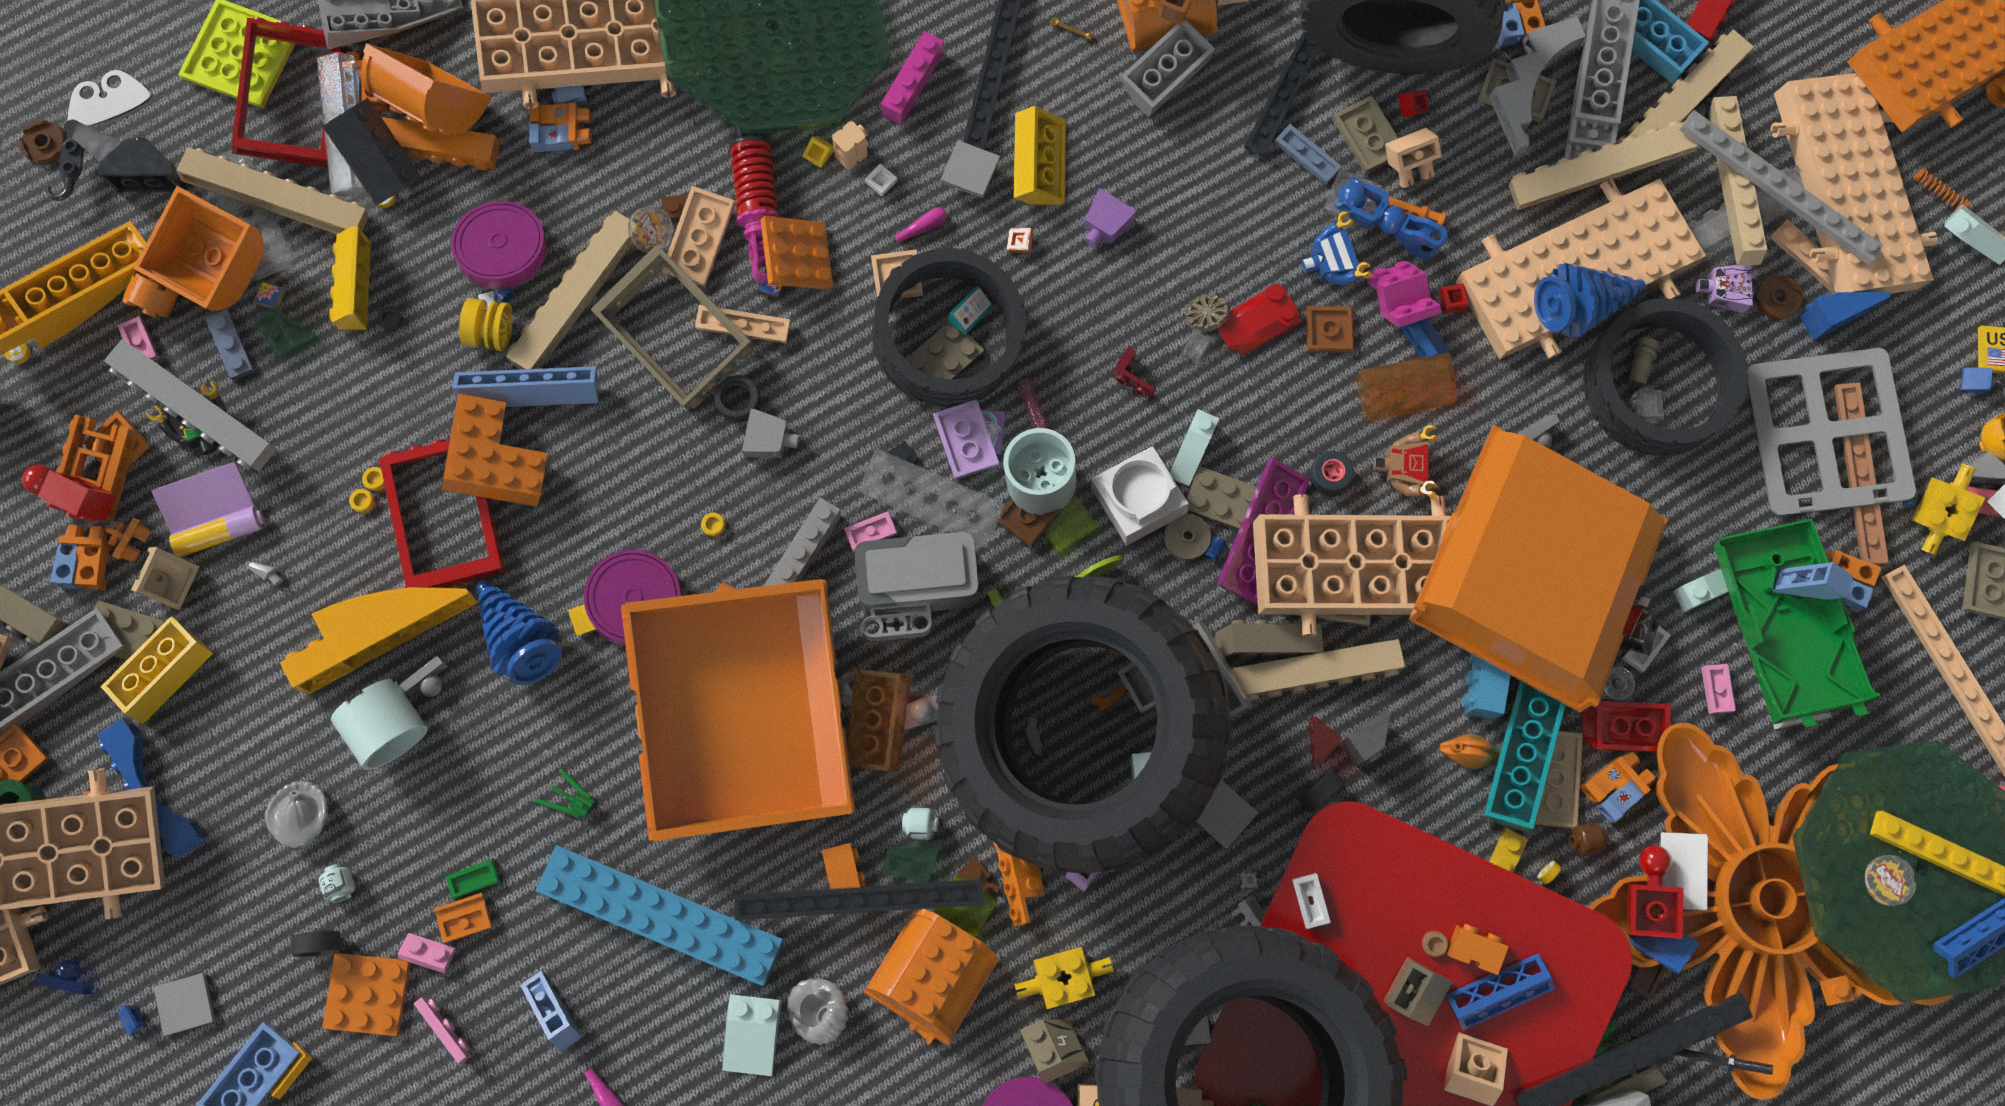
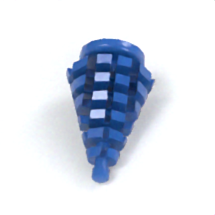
[1534,263,1646,338]
[475,580,562,685]

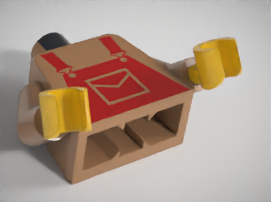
[1373,425,1438,498]

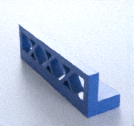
[1934,898,2005,979]
[1446,953,1555,1031]

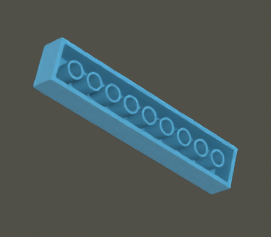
[536,845,785,986]

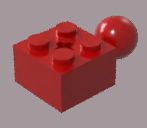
[22,464,117,523]
[1627,845,1684,939]

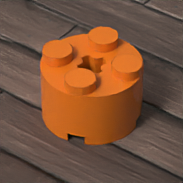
[122,270,179,318]

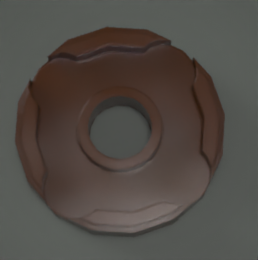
[19,120,67,165]
[1755,275,1803,320]

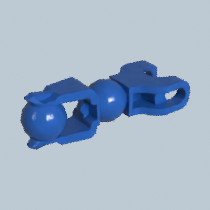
[1334,177,1448,260]

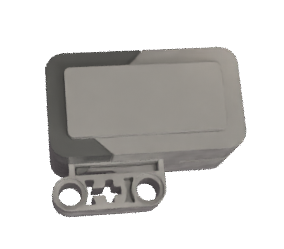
[854,532,978,642]

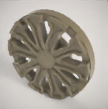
[1185,294,1229,331]

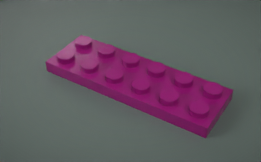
[1216,458,1310,605]

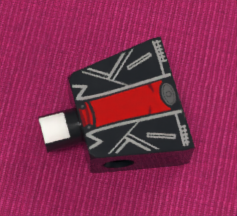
[1620,597,1659,656]

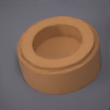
[1422,931,1448,957]

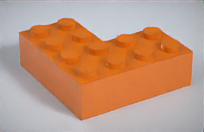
[441,393,547,507]

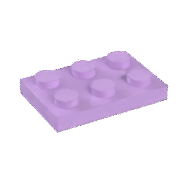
[933,399,999,480]

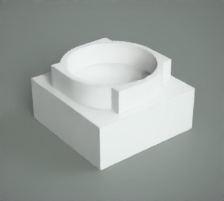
[1091,446,1188,546]

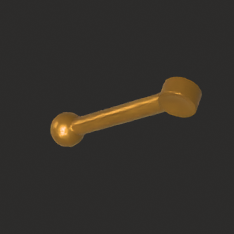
[1051,18,1094,41]

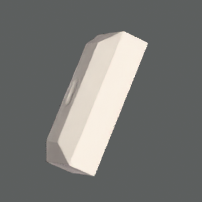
[1622,626,1671,673]
[1292,873,1331,929]

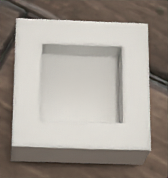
[865,164,897,197]

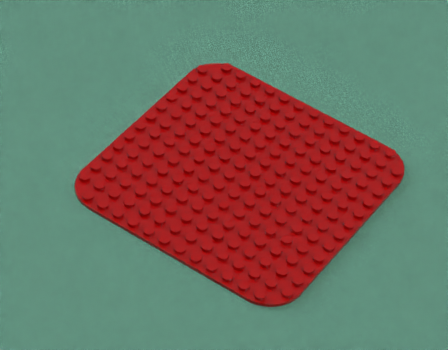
[1196,802,1632,1106]

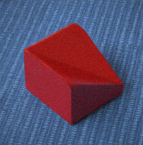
[1398,89,1429,117]
[1438,284,1469,314]

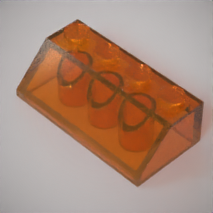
[1355,352,1456,422]
[847,669,911,771]

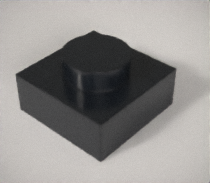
[886,441,918,474]

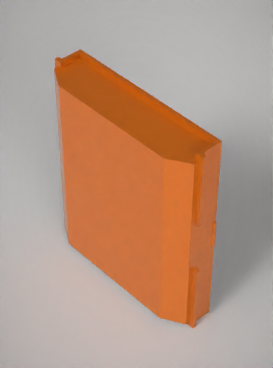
[1409,425,1668,712]
[621,579,855,841]

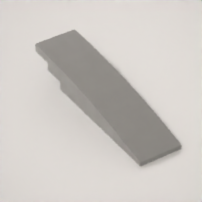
[1564,0,1640,160]
[0,608,124,736]

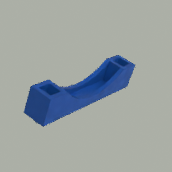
[97,718,206,856]

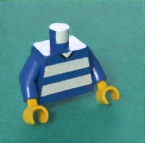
[1301,212,1372,286]

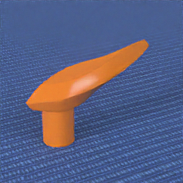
[1091,683,1127,710]

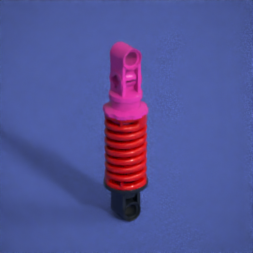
[728,107,780,284]

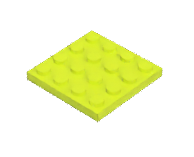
[178,0,295,109]

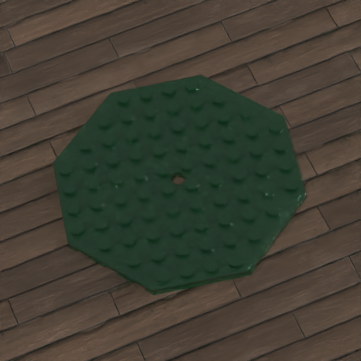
[652,0,891,135]
[1792,740,2005,1002]

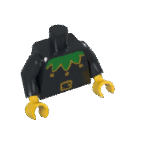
[147,381,227,455]

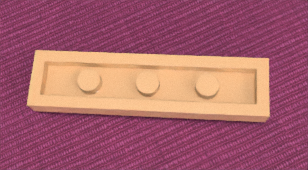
[1770,219,1835,294]
[695,305,791,344]

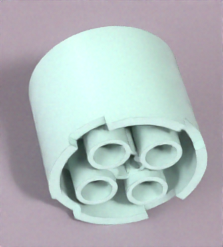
[1004,428,1077,515]
[331,679,428,770]

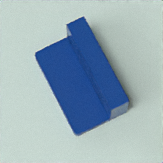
[1401,318,1448,364]

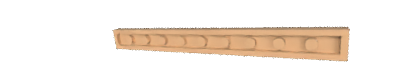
[1881,565,2005,777]

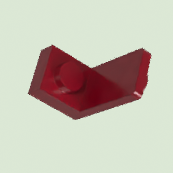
[1113,346,1156,399]

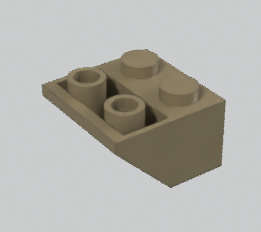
[1383,956,1452,1026]

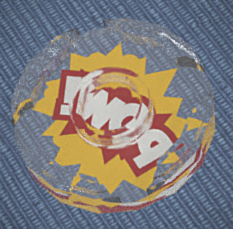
[628,206,673,252]
[1865,855,1916,906]

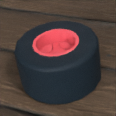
[1309,450,1354,496]

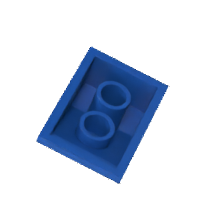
[1799,292,1891,340]

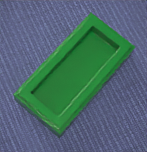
[445,859,501,900]

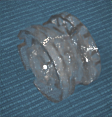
[1181,328,1213,365]

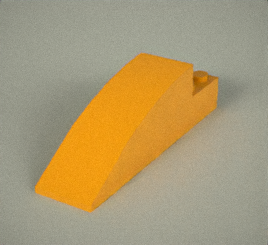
[0,221,146,356]
[280,587,478,695]

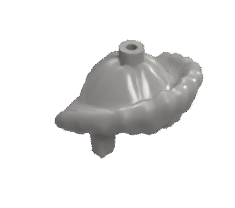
[265,781,328,848]
[787,979,848,1045]

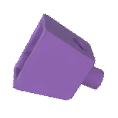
[1084,188,1136,247]

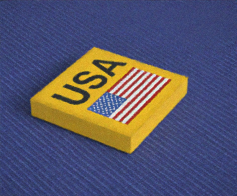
[1978,325,2005,374]

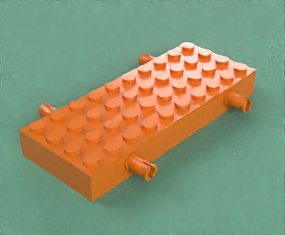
[1847,0,2005,133]

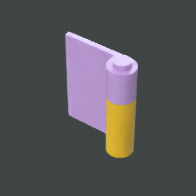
[151,462,265,557]

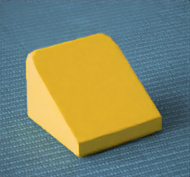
[802,136,834,168]
[568,604,595,636]

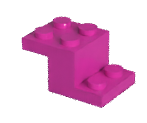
[1367,261,1441,328]

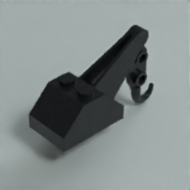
[46,119,186,201]

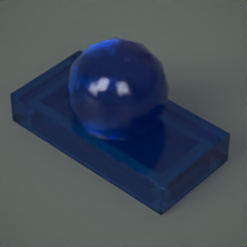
[34,959,95,995]

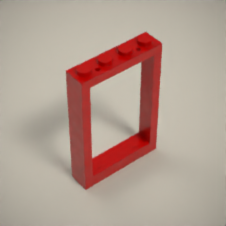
[231,17,342,168]
[379,439,506,588]

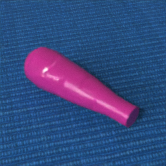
[895,207,947,243]
[584,1068,624,1106]

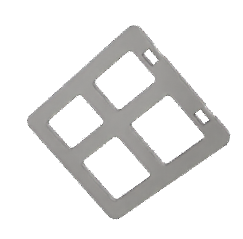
[1746,348,1916,516]

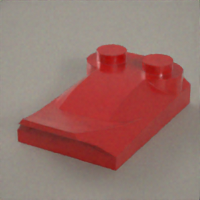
[1217,284,1302,356]
[1581,701,1670,754]

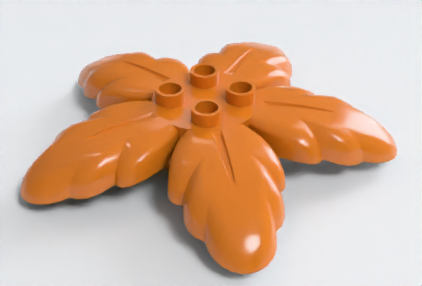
[1588,723,1958,1100]

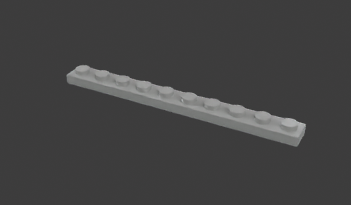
[1679,110,1883,265]

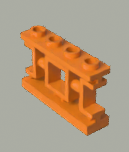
[56,415,139,522]

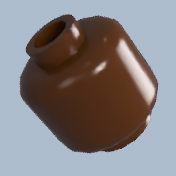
[1569,822,1608,856]

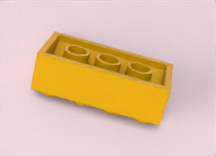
[1014,106,1066,205]
[329,226,371,330]
[101,616,213,725]

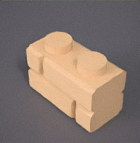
[832,121,869,170]

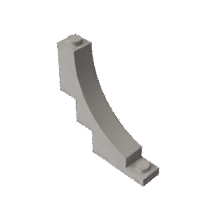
[1490,17,1586,156]

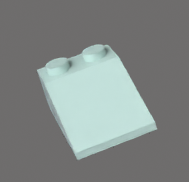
[722,995,782,1076]

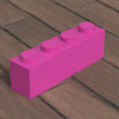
[881,31,944,125]

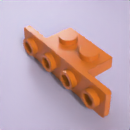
[993,842,1045,926]

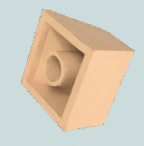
[1444,1033,1508,1106]

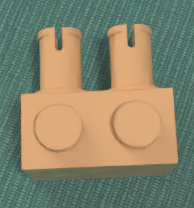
[1385,128,1442,188]

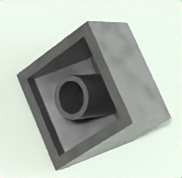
[1340,710,1390,766]

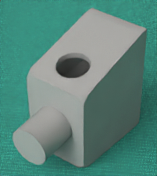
[742,409,800,458]

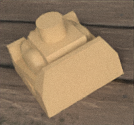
[131,547,200,610]

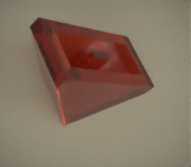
[1308,716,1343,767]

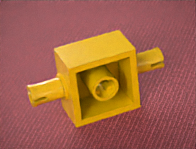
[1912,463,1985,555]
[1014,947,1114,1009]

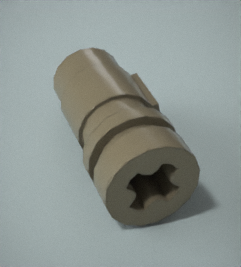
[1628,337,1660,388]

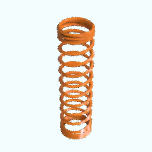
[1913,168,1970,211]

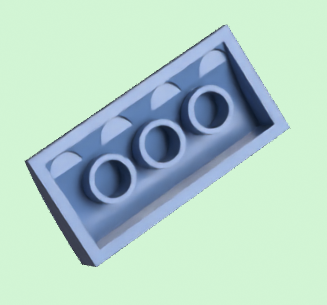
[197,1022,301,1106]

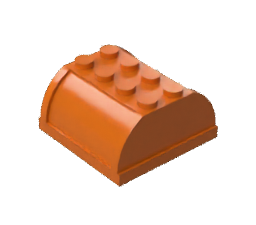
[1116,0,1218,53]
[361,44,492,136]
[133,186,264,311]
[863,909,999,1046]

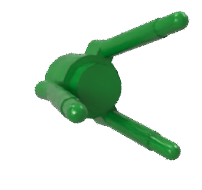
[533,769,595,819]

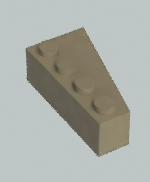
[1215,620,1324,660]

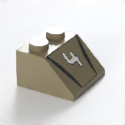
[1020,1020,1089,1084]

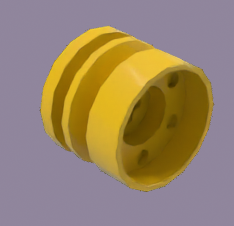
[459,298,513,351]

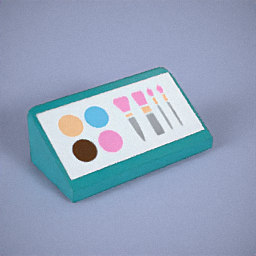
[948,286,993,335]

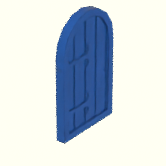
[1628,917,1700,974]

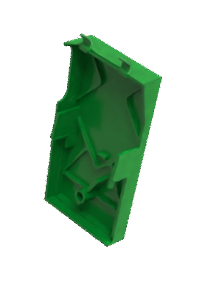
[1713,519,1880,727]

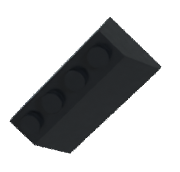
[322,98,422,206]

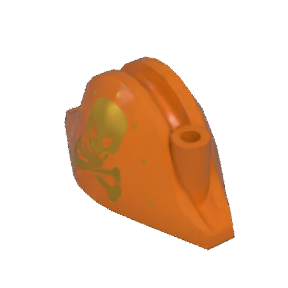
[1439,734,1500,770]

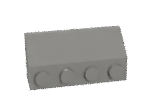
[1120,20,1215,117]

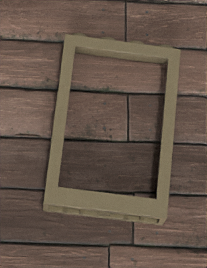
[591,245,755,410]

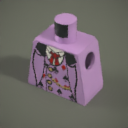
[1695,265,1753,313]

